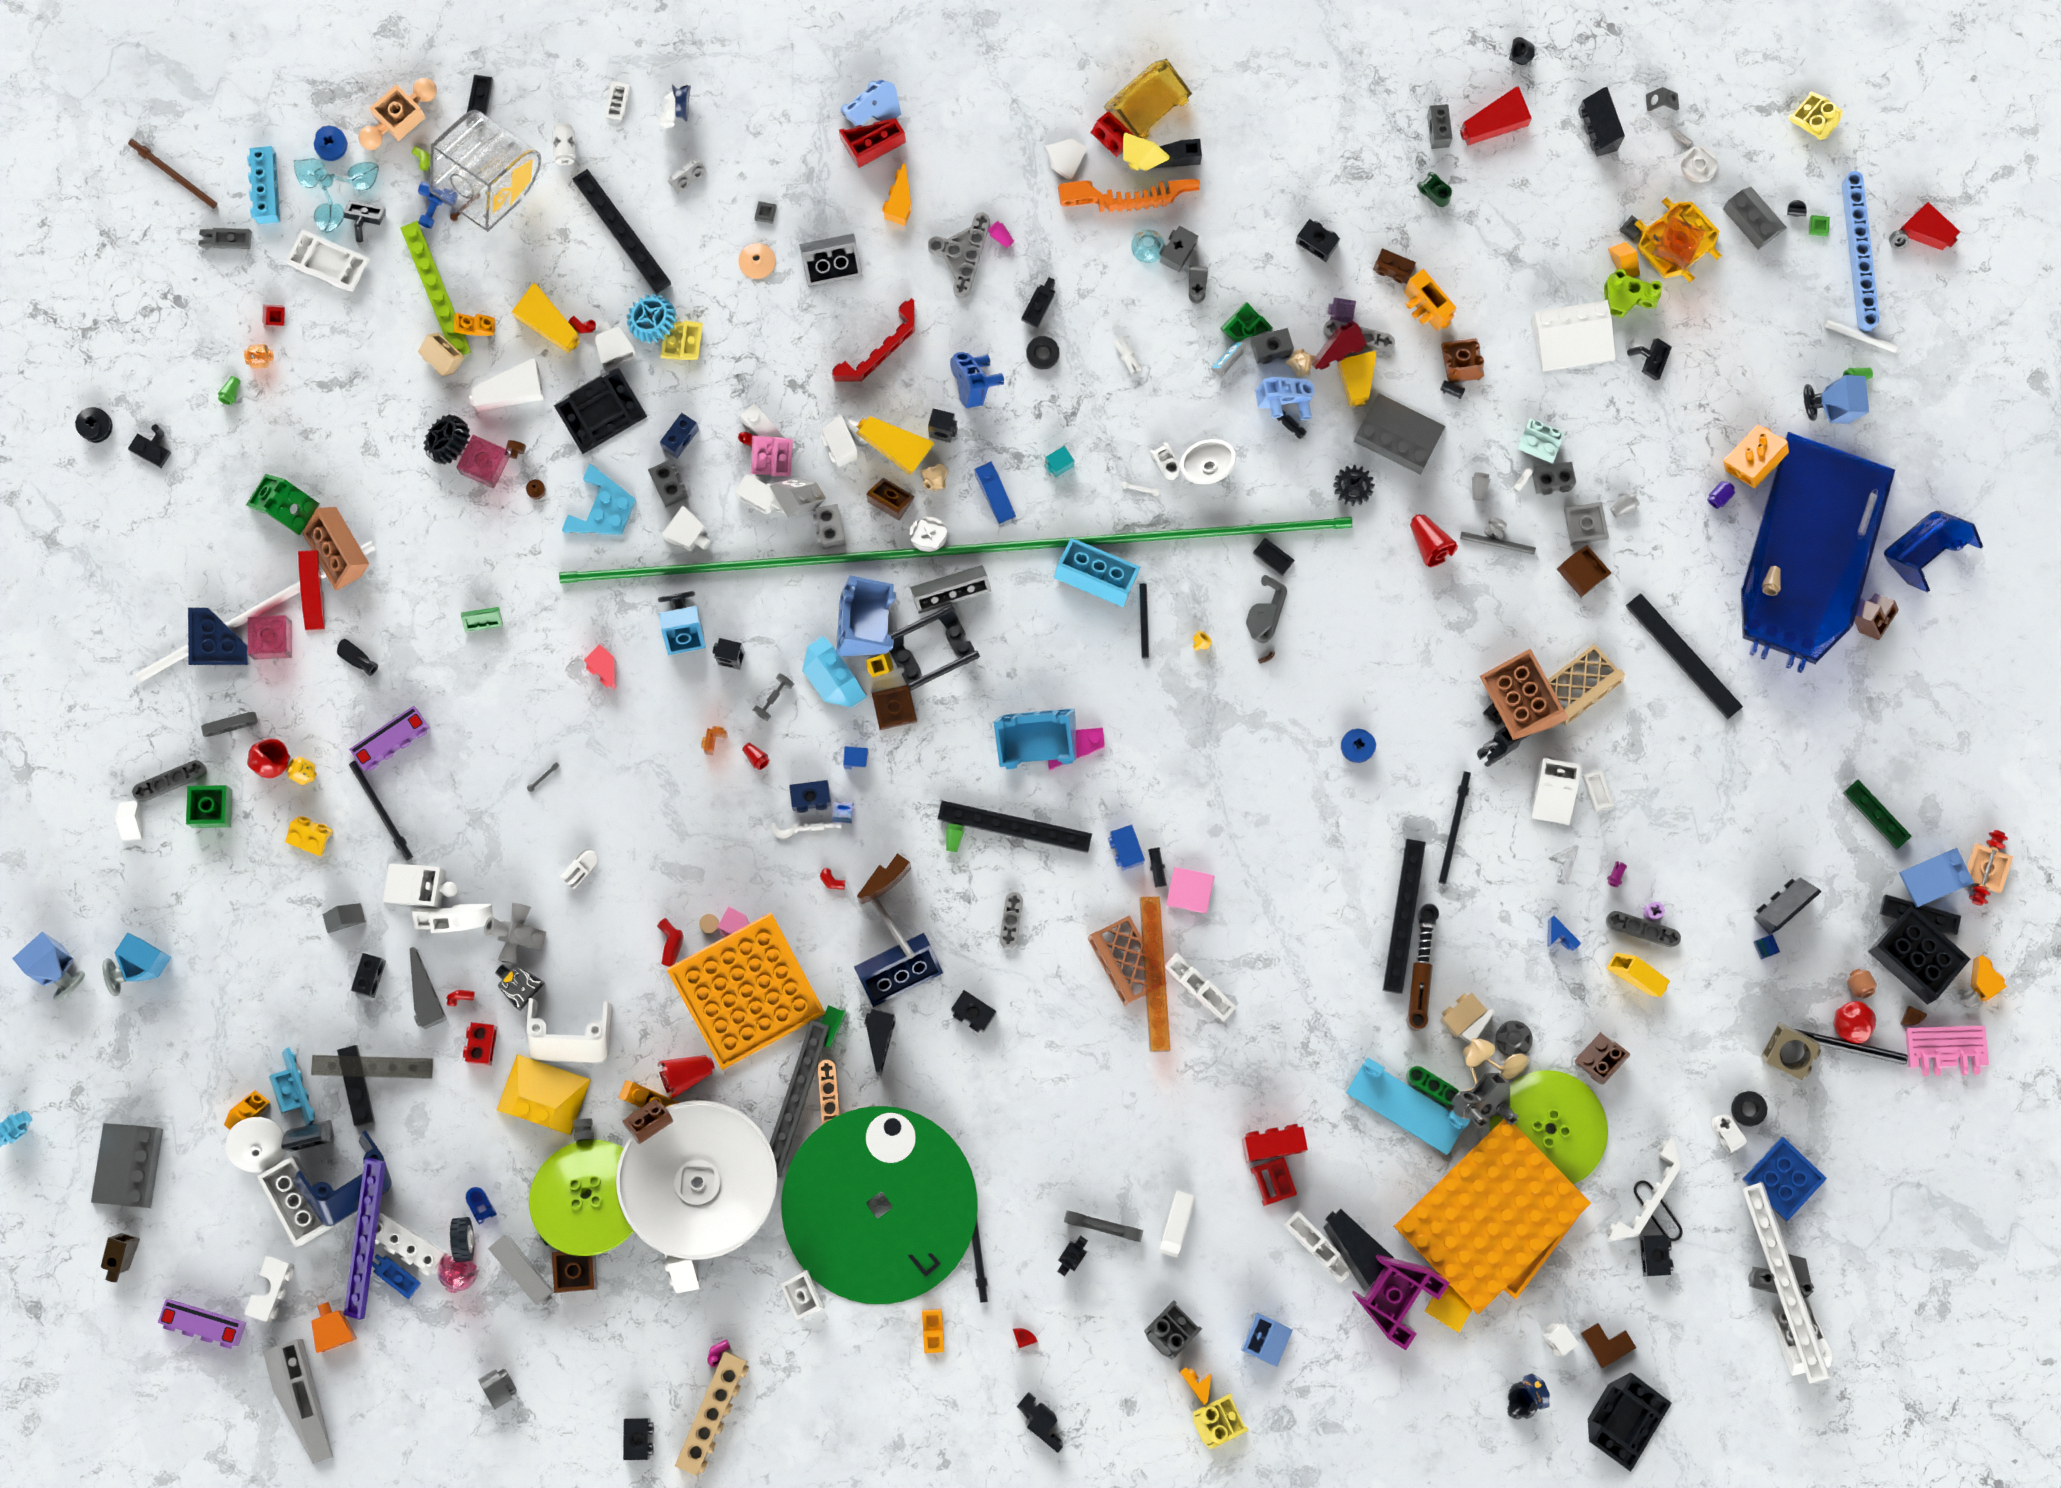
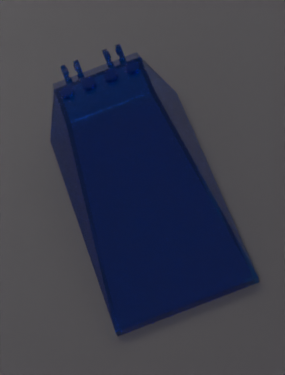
[1741,432,1895,673]

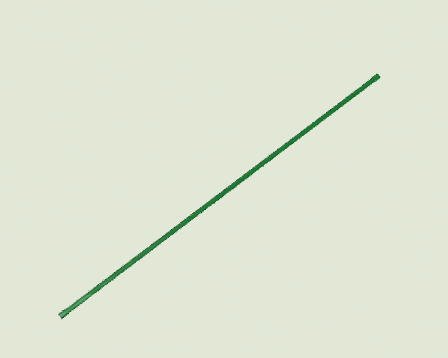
[559,517,1352,583]

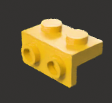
[285,816,333,856]

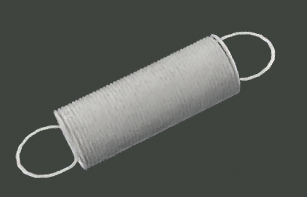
[1669,129,1696,148]

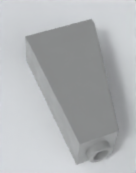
[488,1235,554,1306]

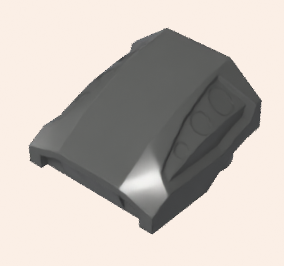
[1144,1300,1202,1360]

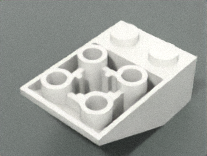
[1531,758,1581,825]
[1771,1303,1833,1376]

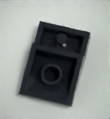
[281,1120,334,1152]

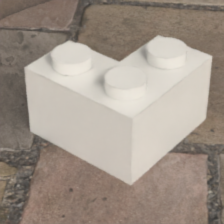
[664,1254,699,1293]

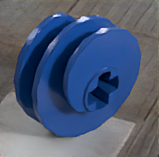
[313,125,348,161]
[1341,728,1376,763]

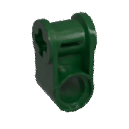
[1417,172,1452,207]

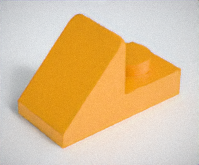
[1179,1367,1211,1405]

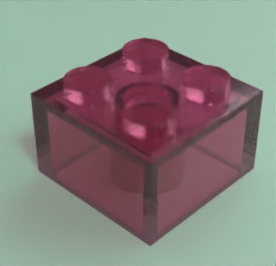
[456,435,510,489]
[248,615,292,660]

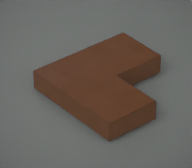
[1580,1323,1636,1368]

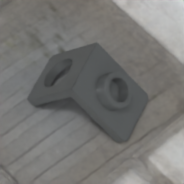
[1646,87,1679,111]

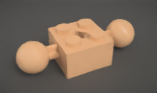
[358,78,437,150]

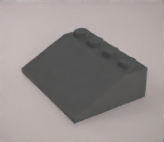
[1354,393,1446,475]
[91,1123,163,1208]

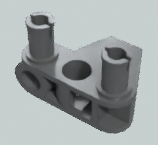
[1452,1072,1519,1128]
[1748,1254,1814,1299]

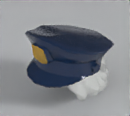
[659,84,691,128]

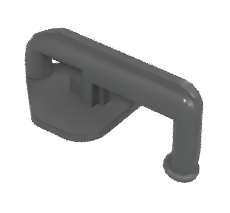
[1246,575,1287,643]

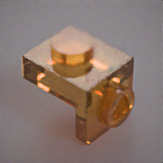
[701,726,728,755]

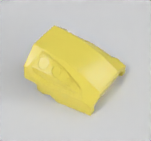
[1789,91,1843,140]
[1192,1393,1249,1449]

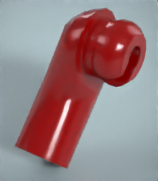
[568,316,596,334]
[738,432,755,450]
[820,868,846,890]
[446,990,475,1007]

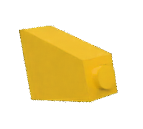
[1337,351,1376,407]
[1606,952,1670,998]

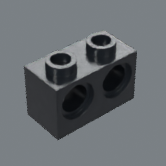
[712,638,745,670]
[351,953,386,998]

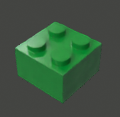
[186,785,232,828]

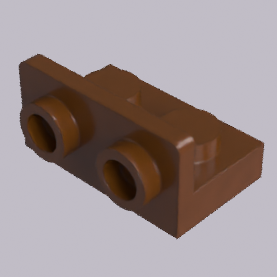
[1373,248,1416,284]

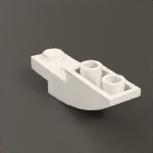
[412,904,494,933]

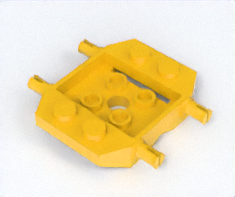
[1634,197,1722,283]

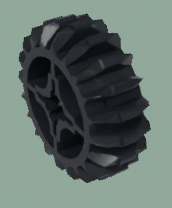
[423,414,470,465]

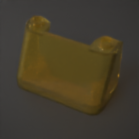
[1103,58,1192,139]

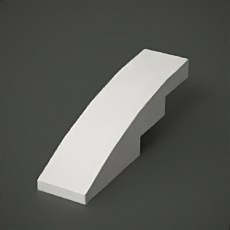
[1163,953,1237,1022]
[1284,1211,1352,1284]

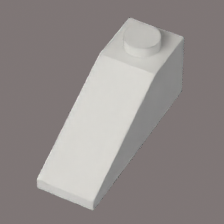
[740,404,794,451]

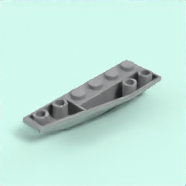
[263,1339,333,1463]

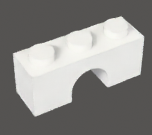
[244,1256,294,1322]

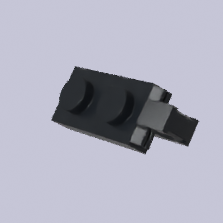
[1021,277,1055,328]

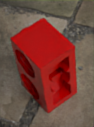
[1090,111,1135,158]
[463,1022,498,1066]

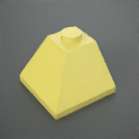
[1123,133,1170,171]

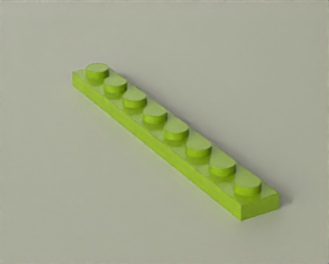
[400,221,471,356]

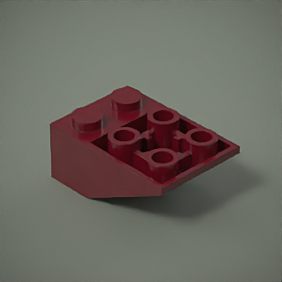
[1311,321,1367,370]

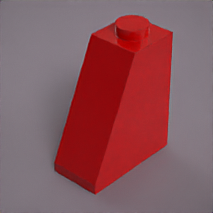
[1900,202,1960,251]

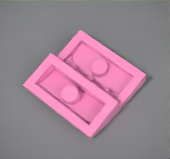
[750,436,793,477]
[1166,867,1215,914]

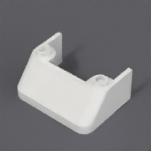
[527,998,612,1063]

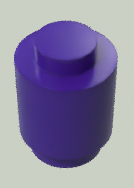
[1707,481,1735,509]

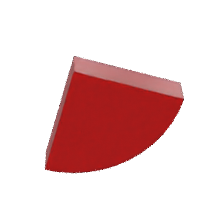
[1013,1328,1038,1348]

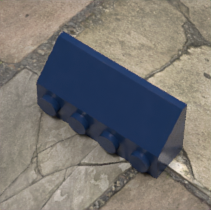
[854,933,943,1007]

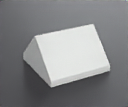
[781,1270,825,1321]

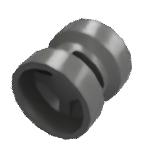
[573,1118,594,1141]

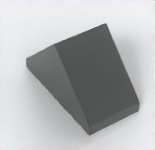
[322,903,366,933]

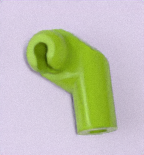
[412,146,431,171]

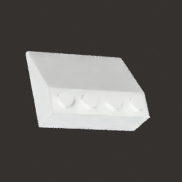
[1531,300,1616,372]

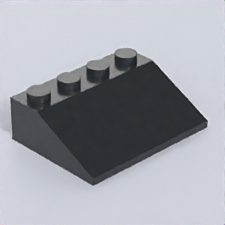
[1868,906,1971,1005]

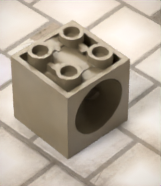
[1761,1022,1821,1080]

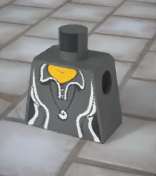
[495,964,545,1012]

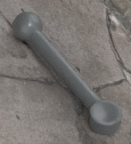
[527,762,560,792]

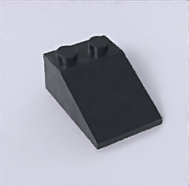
[864,1009,896,1076]

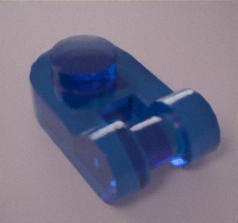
[465,1187,497,1225]

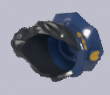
[1507,1374,1550,1420]

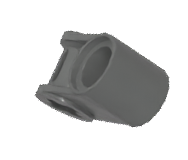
[1189,266,1208,303]

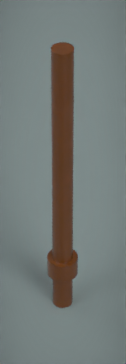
[128,139,217,209]

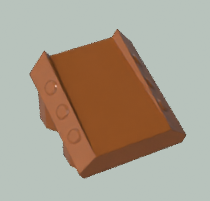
[1441,338,1484,383]

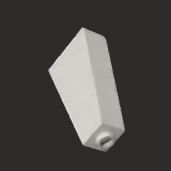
[469,358,544,412]

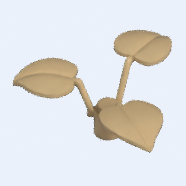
[1463,1038,1529,1091]

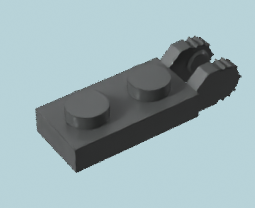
[198,228,252,249]

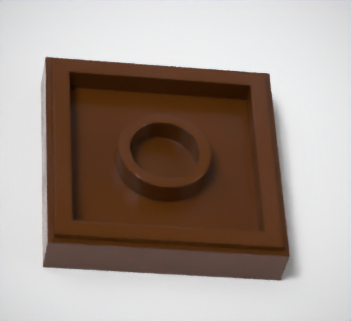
[871,685,917,730]

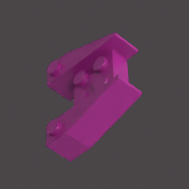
[1352,1254,1450,1350]

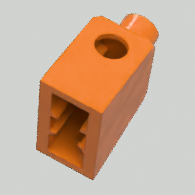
[311,1302,357,1353]

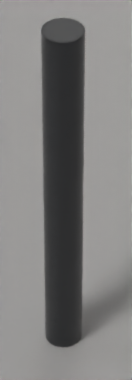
[1139,583,1149,659]

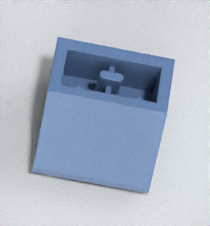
[1240,1313,1293,1367]

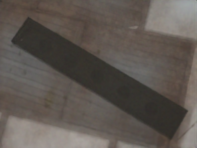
[311,1055,433,1079]

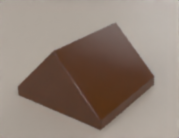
[866,478,915,521]

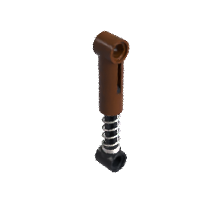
[1406,904,1439,1031]

